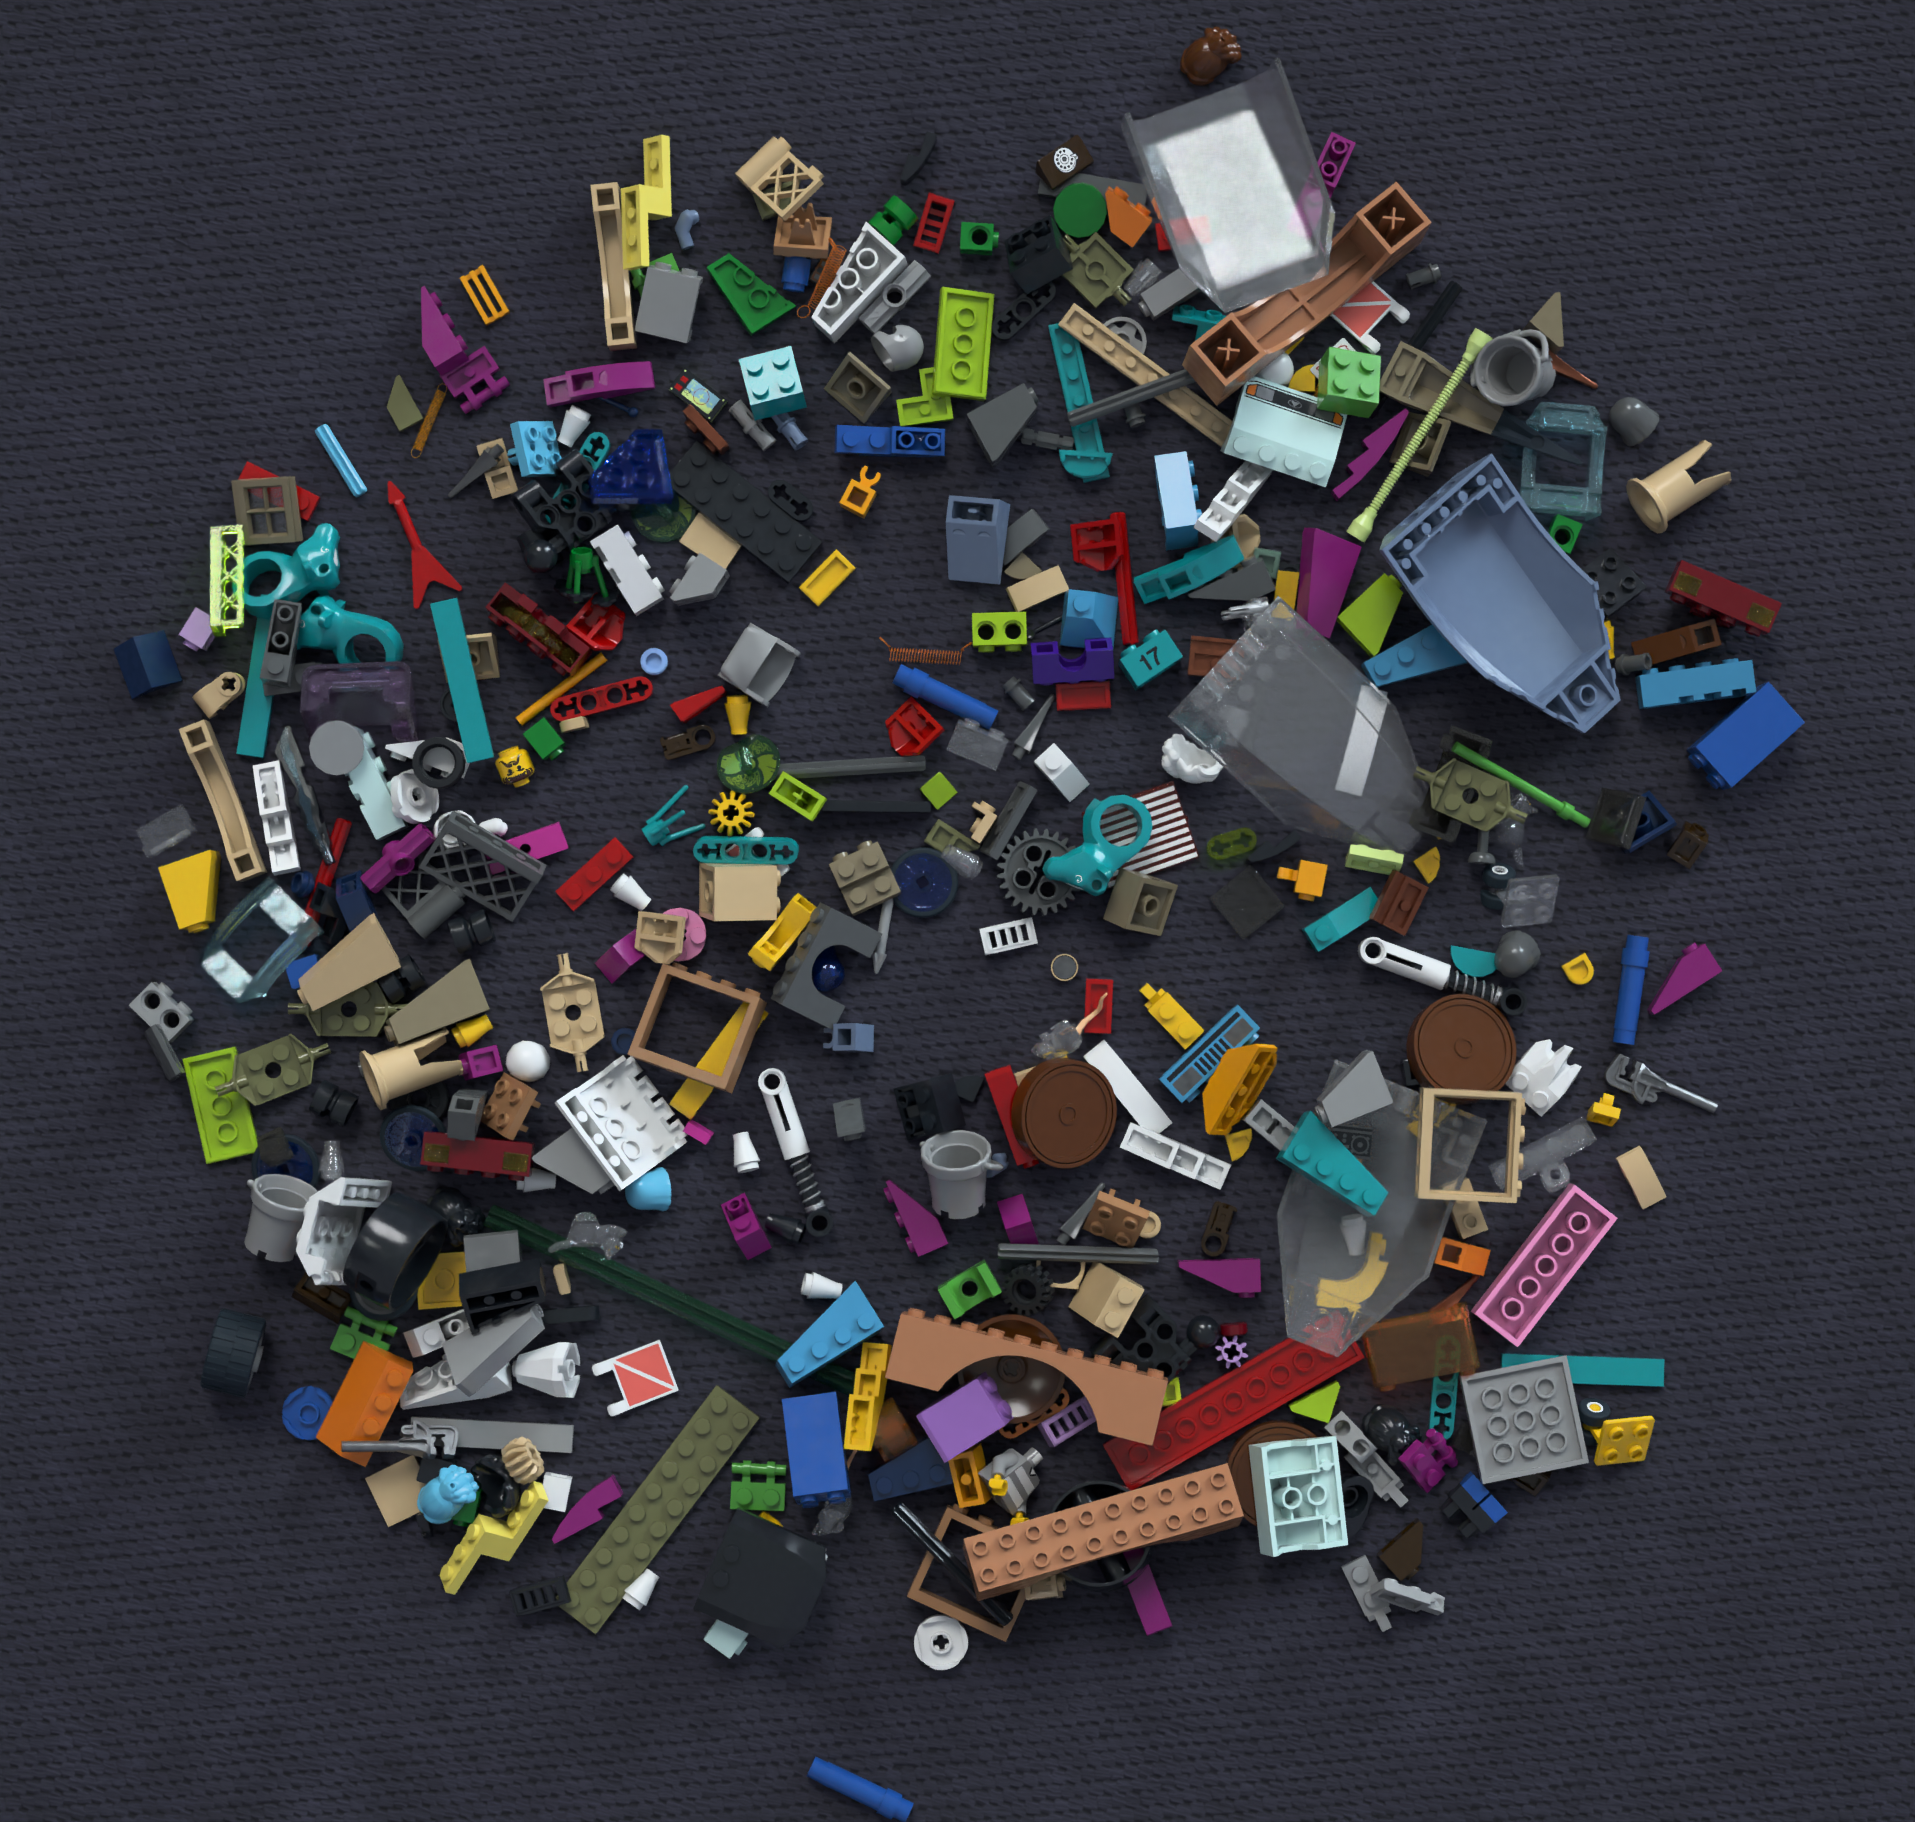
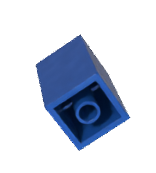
[1686,682,1805,790]
[782,1392,851,1508]

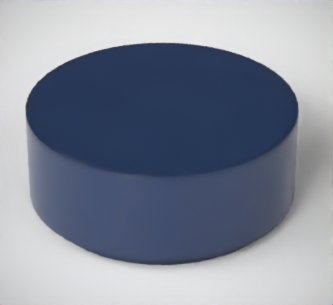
[611,1028,635,1055]

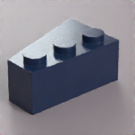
[868,1436,953,1501]

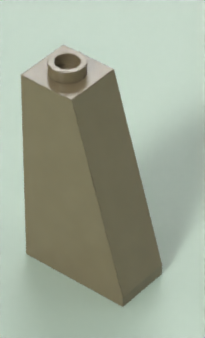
[384,959,489,1046]

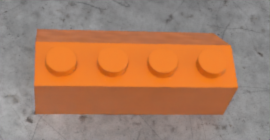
[316,1341,413,1467]

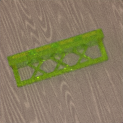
[210,525,244,637]

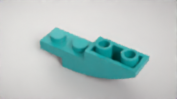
[1134,534,1244,604]

